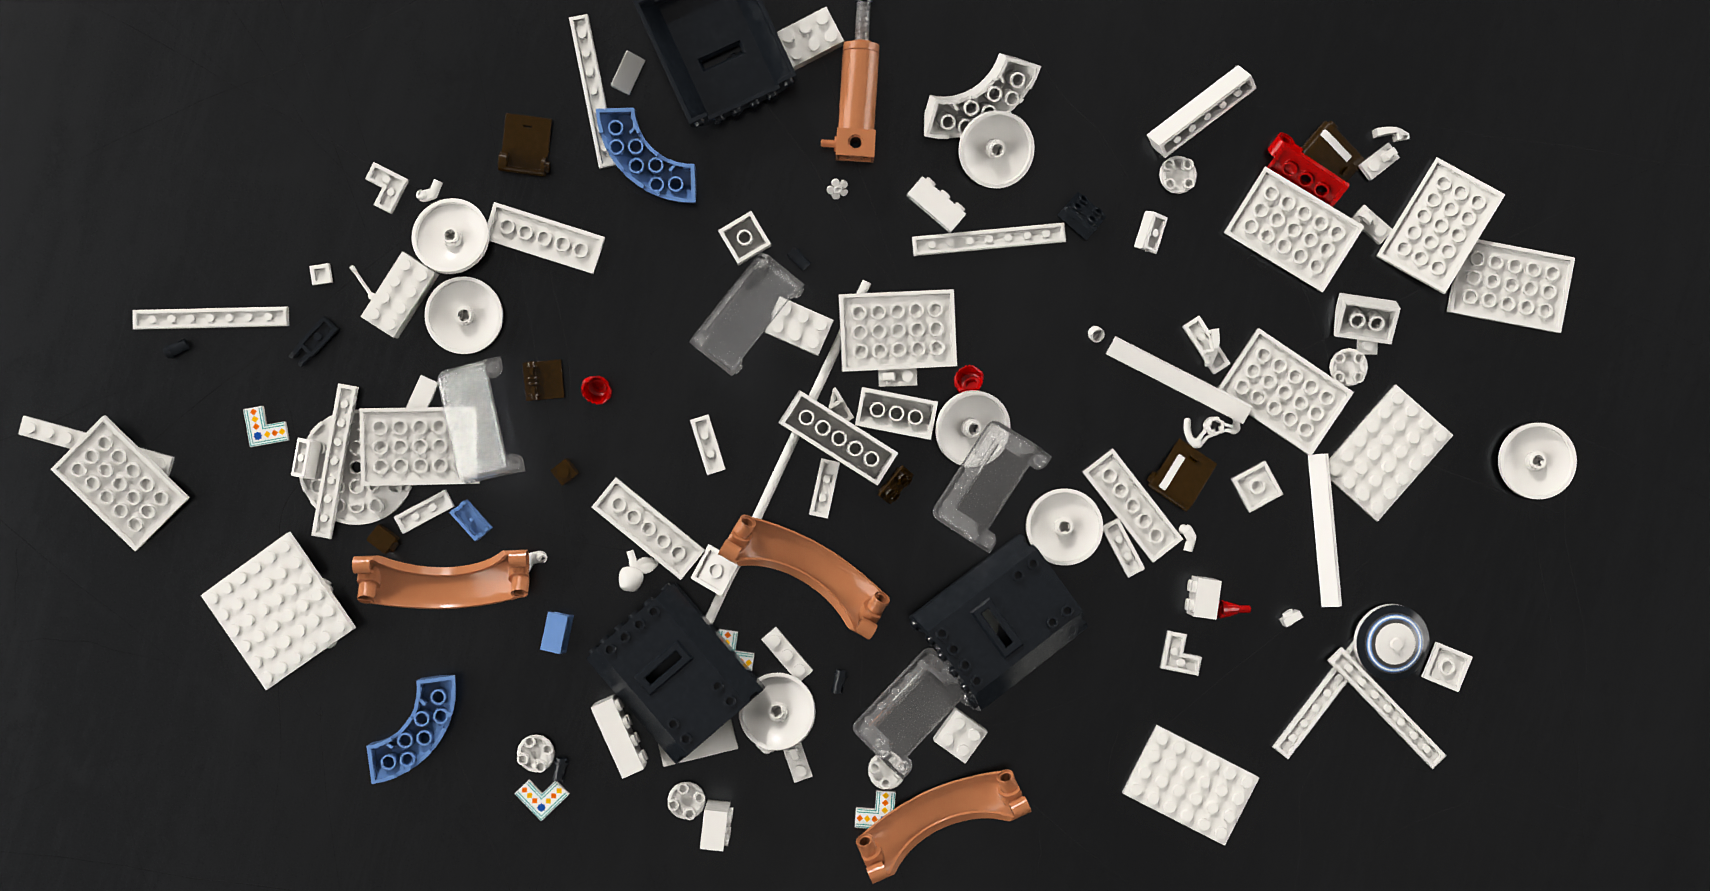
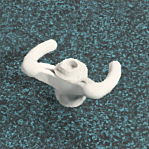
[1183,417,1241,448]

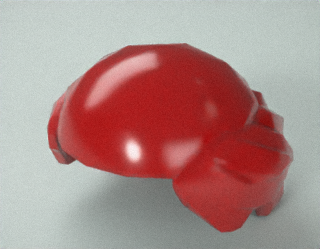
[954,365,984,393]
[581,376,612,405]

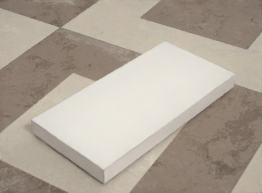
[658,719,738,767]

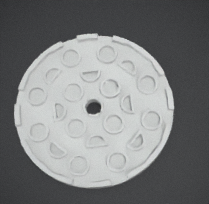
[299,409,412,525]

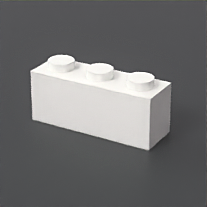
[907,176,966,233]

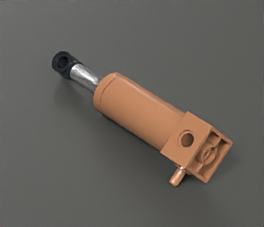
[821,0,880,163]

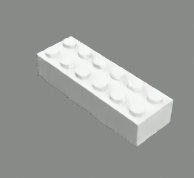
[778,390,898,486]

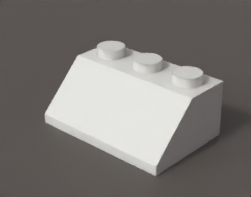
[1334,293,1401,344]

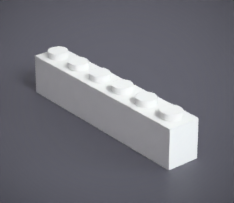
[1147,65,1257,158]

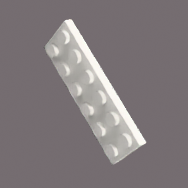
[488,202,605,274]
[1082,448,1183,562]
[592,477,705,580]

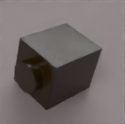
[550,458,580,486]
[366,524,400,554]

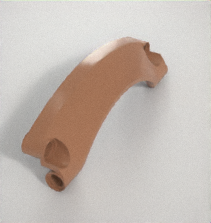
[718,515,890,640]
[352,550,530,609]
[856,770,1032,884]

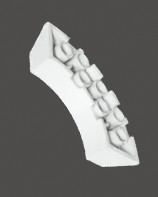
[924,53,1041,139]

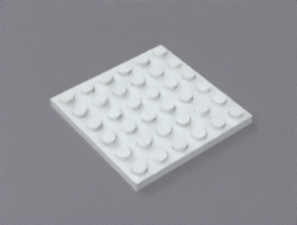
[201,532,356,690]

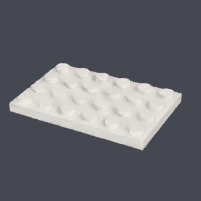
[1376,157,1505,294]
[1224,166,1364,292]
[1447,239,1575,333]
[838,289,957,372]
[1218,328,1354,456]
[1329,385,1453,521]
[359,407,480,486]
[51,415,190,551]
[1122,725,1259,846]

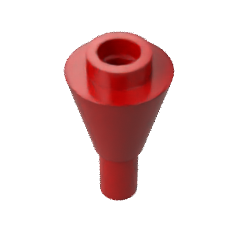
[1217,600,1251,619]

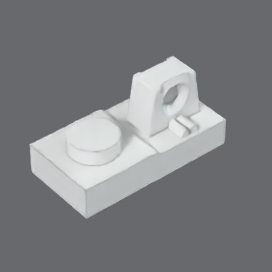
[1358,142,1400,181]
[1352,204,1392,245]
[878,368,917,387]
[783,742,813,783]

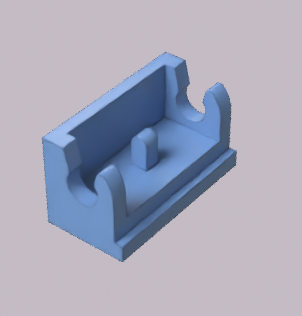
[449,499,493,541]
[540,612,574,654]

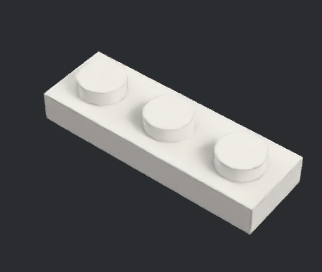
[1182,316,1230,374]
[690,414,726,475]
[809,458,840,519]
[394,490,455,534]
[1103,518,1145,578]
[761,627,813,681]

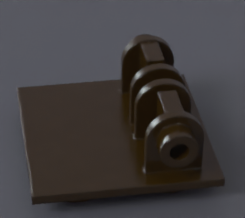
[523,359,565,401]
[877,465,914,504]

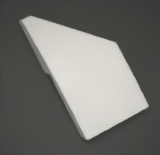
[1372,127,1410,142]
[1203,328,1220,367]
[829,387,854,421]

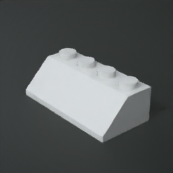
[855,387,938,440]

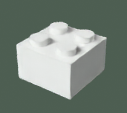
[718,211,771,265]
[1185,575,1222,620]
[933,707,988,763]

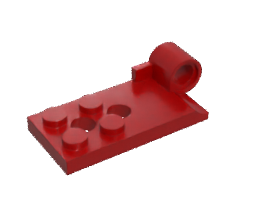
[1267,132,1350,207]

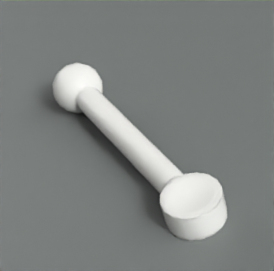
[350,265,375,300]

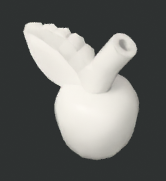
[619,550,658,592]

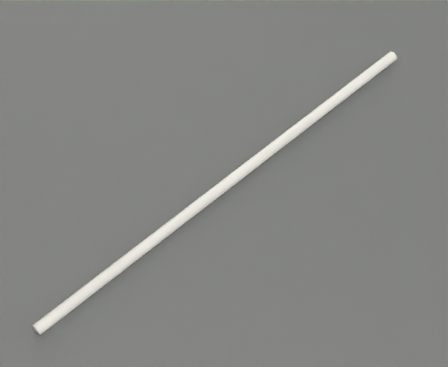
[706,280,871,624]

